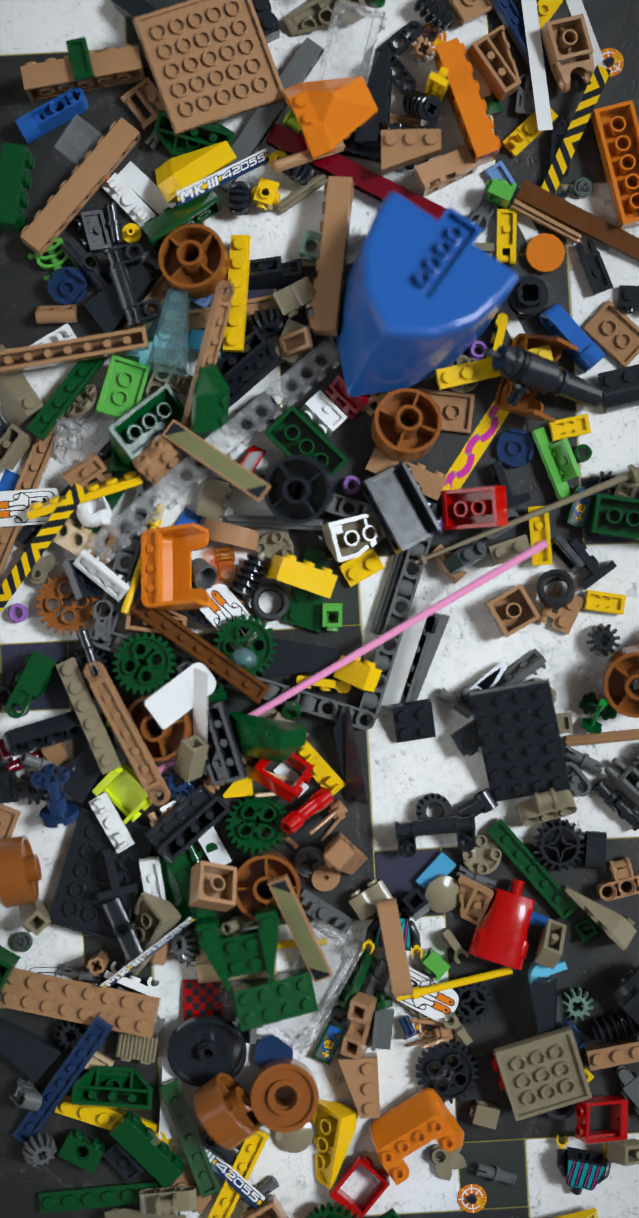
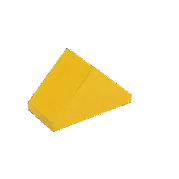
[222,764,254,798]

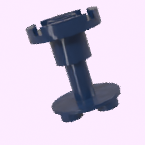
[30,763,79,828]

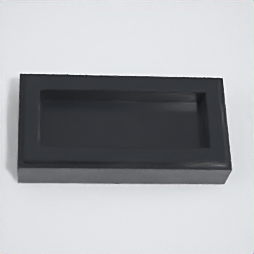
[551,534,585,572]

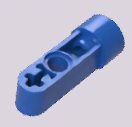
[14,88,89,144]
[539,303,605,373]

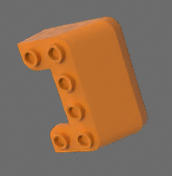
[141,523,210,611]
[369,1088,464,1185]

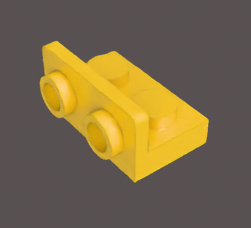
[339,547,385,587]

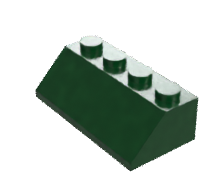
[142,190,222,252]
[107,383,185,464]
[154,851,217,928]

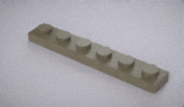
[56,657,122,775]

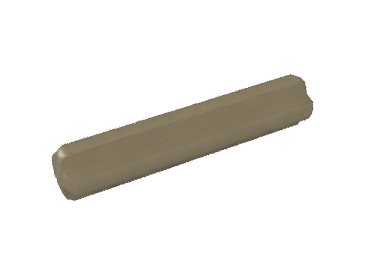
[277,172,328,213]

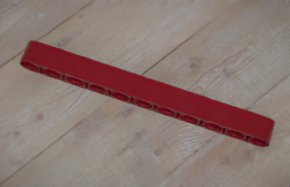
[266,124,447,221]

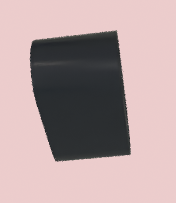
[583,831,607,869]

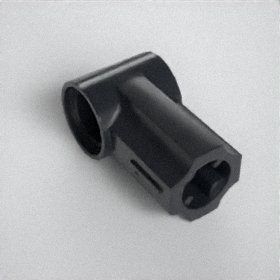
[456,788,498,817]
[202,1128,239,1163]

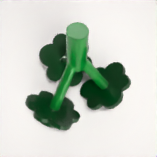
[579,692,617,734]

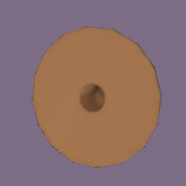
[312,864,340,891]

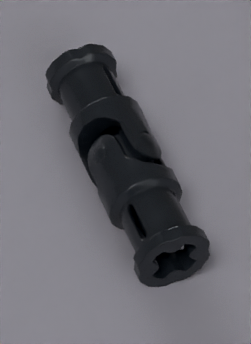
[591,778,639,831]

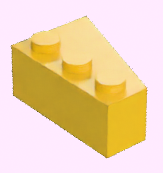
[265,554,338,599]

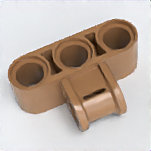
[596,856,639,901]

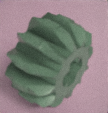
[562,987,593,1022]

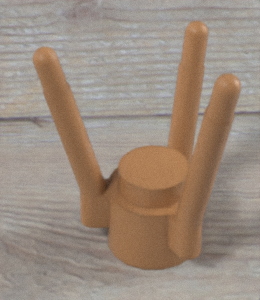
[309,799,348,841]
[406,1019,453,1049]

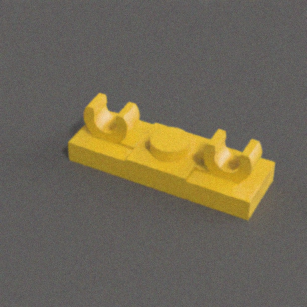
[424,66,449,103]
[502,107,558,157]
[528,505,553,566]
[295,740,346,796]

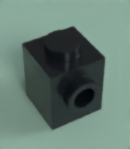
[402,888,431,921]

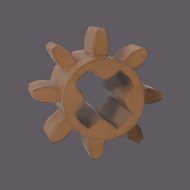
[409,37,434,62]

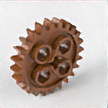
[35,571,99,636]

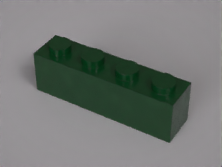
[110,1110,185,1189]

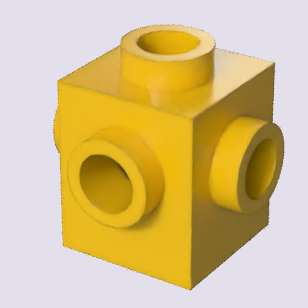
[251,177,281,211]

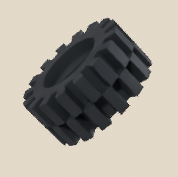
[416,793,452,820]

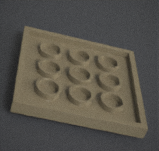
[494,1026,592,1121]

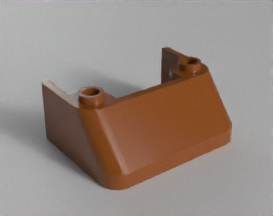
[494,333,578,423]

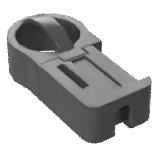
[514,74,534,117]
[469,193,497,234]
[92,599,114,641]

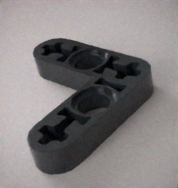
[375,21,423,95]

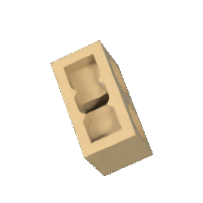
[52,516,98,556]

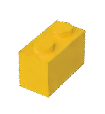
[333,655,382,693]

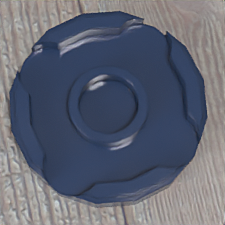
[48,267,87,305]
[496,429,535,468]
[254,1033,293,1068]

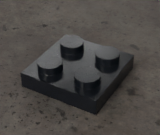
[392,698,436,743]

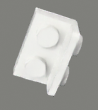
[300,390,348,438]

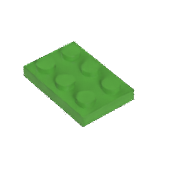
[96,354,151,419]

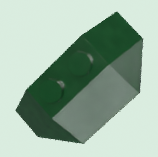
[154,110,235,156]
[191,363,230,440]
[229,711,307,762]
[71,1065,153,1110]

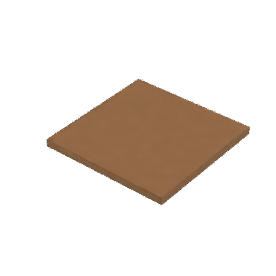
[133,0,285,135]

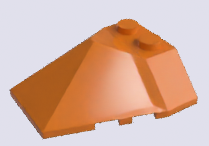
[281,76,378,160]

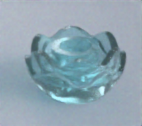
[233,648,257,668]

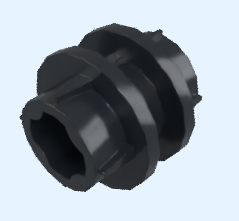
[507,275,549,318]

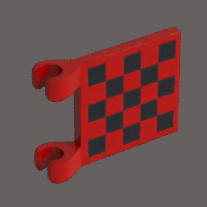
[183,979,223,1022]

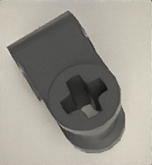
[9,1078,42,1111]

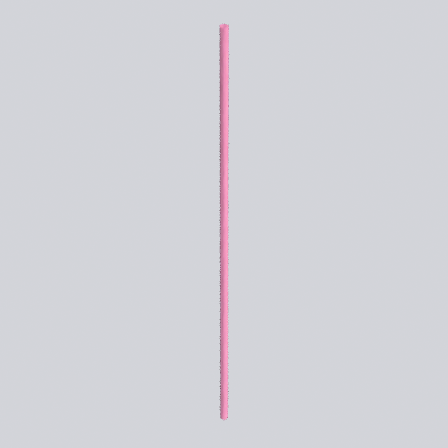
[157,539,548,773]

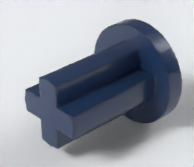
[398,1015,420,1040]

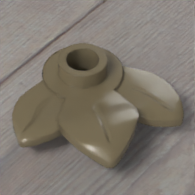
[16,554,55,585]
[429,1145,467,1181]

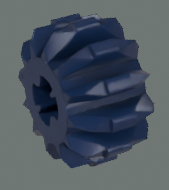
[163,768,195,799]

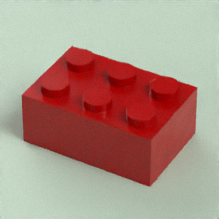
[442,486,508,530]

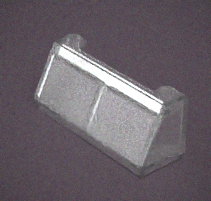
[317,0,387,133]
[262,920,364,1050]

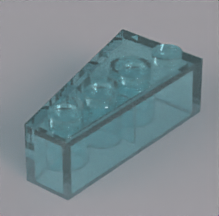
[148,288,190,378]

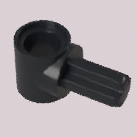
[0,668,20,706]

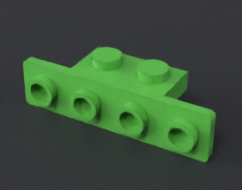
[532,427,582,500]

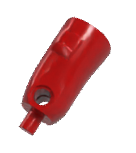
[468,878,534,970]

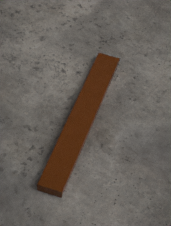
[515,180,639,262]
[130,595,270,704]

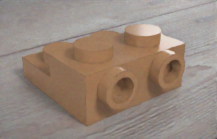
[132,434,184,487]

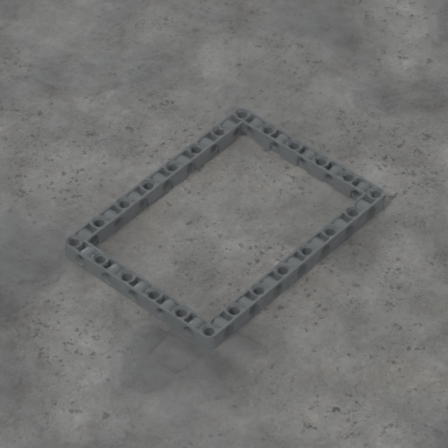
[91,441,433,730]

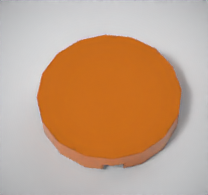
[525,233,565,273]

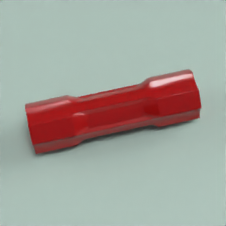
[280,787,334,835]

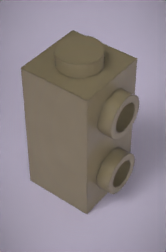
[175,735,209,782]
[19,899,51,936]

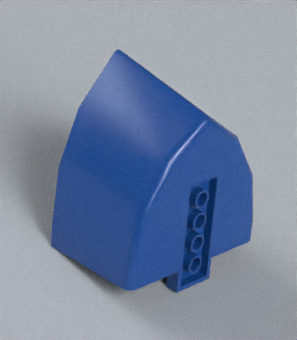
[336,191,518,397]

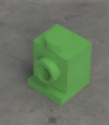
[484,178,517,209]
[322,603,342,631]
[419,948,451,982]

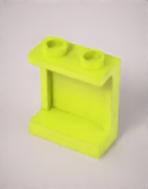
[92,762,156,824]

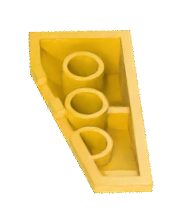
[155,141,237,203]
[312,1099,358,1189]

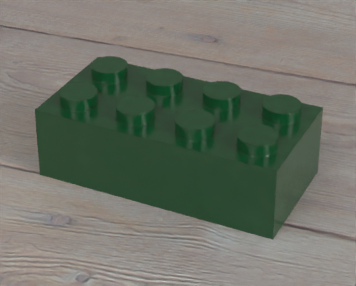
[0,142,35,233]
[264,405,349,478]
[588,493,639,541]
[230,967,318,1031]

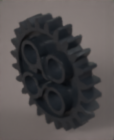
[415,1040,479,1104]

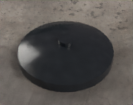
[167,1015,247,1087]

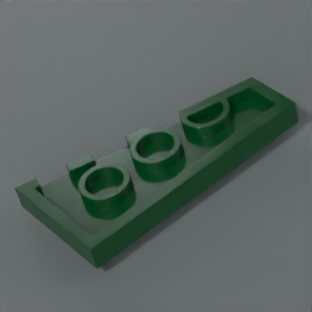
[283,546,326,633]

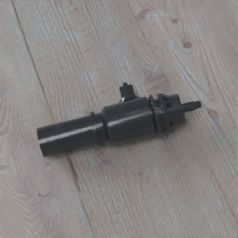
[484,345,603,409]

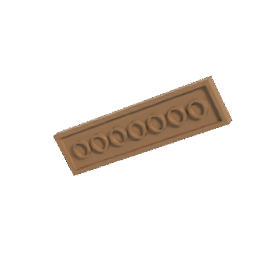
[0,968,161,1038]

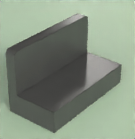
[370,1008,394,1051]

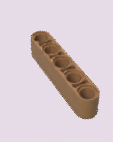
[376,898,414,998]

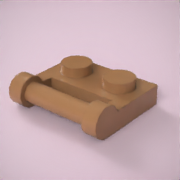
[120,77,166,131]

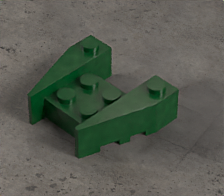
[196,905,280,992]

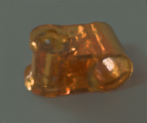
[214,545,236,583]

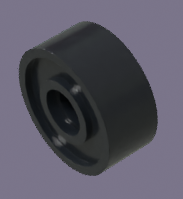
[264,454,335,524]

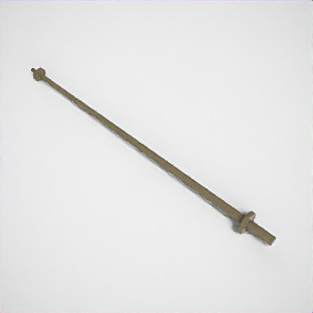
[414,464,639,565]

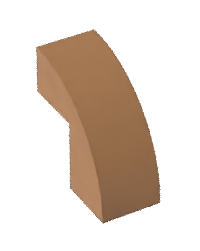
[204,519,260,551]

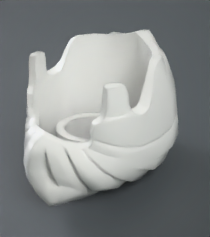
[76,496,113,528]

